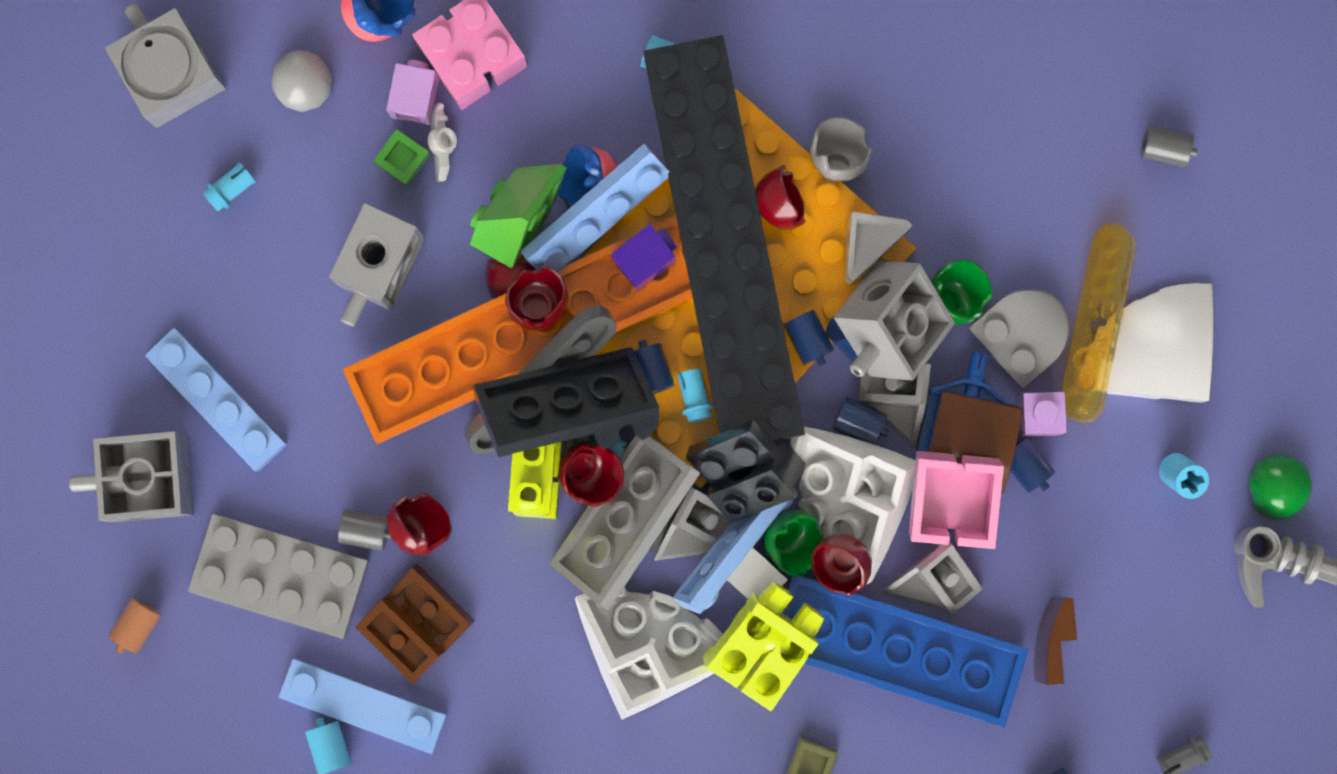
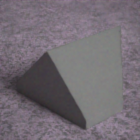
[844,212,913,286]
[858,363,931,449]
[653,487,731,561]
[880,542,983,615]

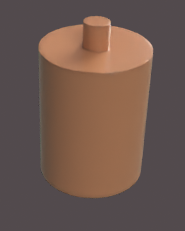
[108,597,162,654]

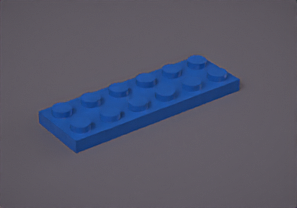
[782,576,1029,728]

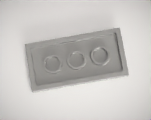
[550,435,700,610]
[188,514,369,639]

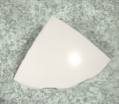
[1078,283,1213,403]
[790,427,916,584]
[575,587,723,720]

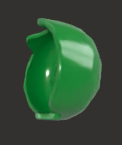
[931,259,993,326]
[1248,455,1312,520]
[764,509,824,577]

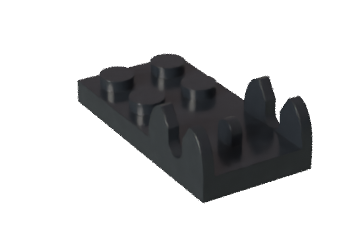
[473,347,659,457]

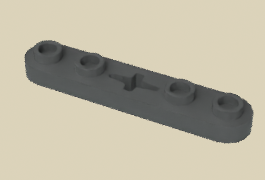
[464,306,617,455]

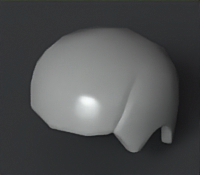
[271,50,333,112]
[810,117,872,181]

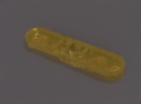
[1062,223,1135,423]

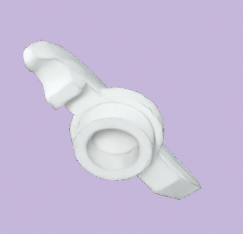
[428,102,457,182]

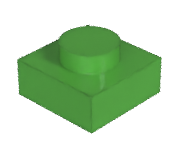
[373,129,431,187]

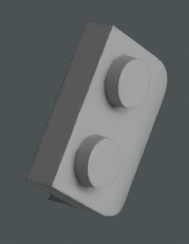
[969,289,1070,389]

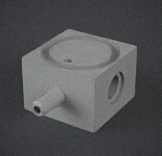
[105,4,226,128]
[329,203,426,327]
[834,261,955,380]
[69,431,193,522]

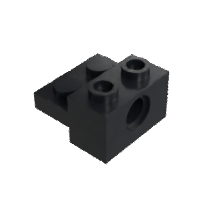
[685,420,806,523]

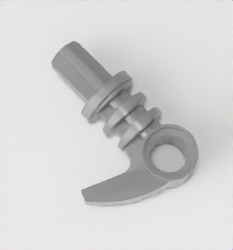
[1234,527,1337,608]

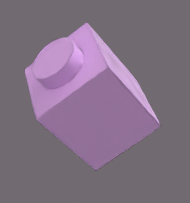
[386,60,440,126]
[1016,392,1067,437]

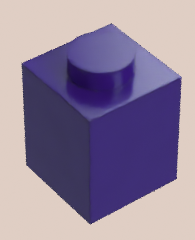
[611,224,677,292]

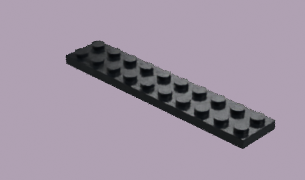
[643,35,805,441]

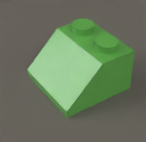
[470,164,567,269]

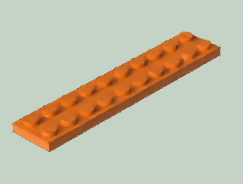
[342,215,693,444]

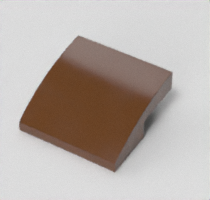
[928,390,1023,494]
[355,564,475,684]
[1034,597,1077,685]

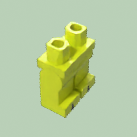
[508,442,562,519]
[702,581,824,711]

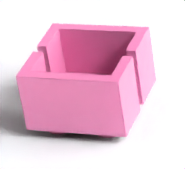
[412,0,528,111]
[909,451,1004,549]

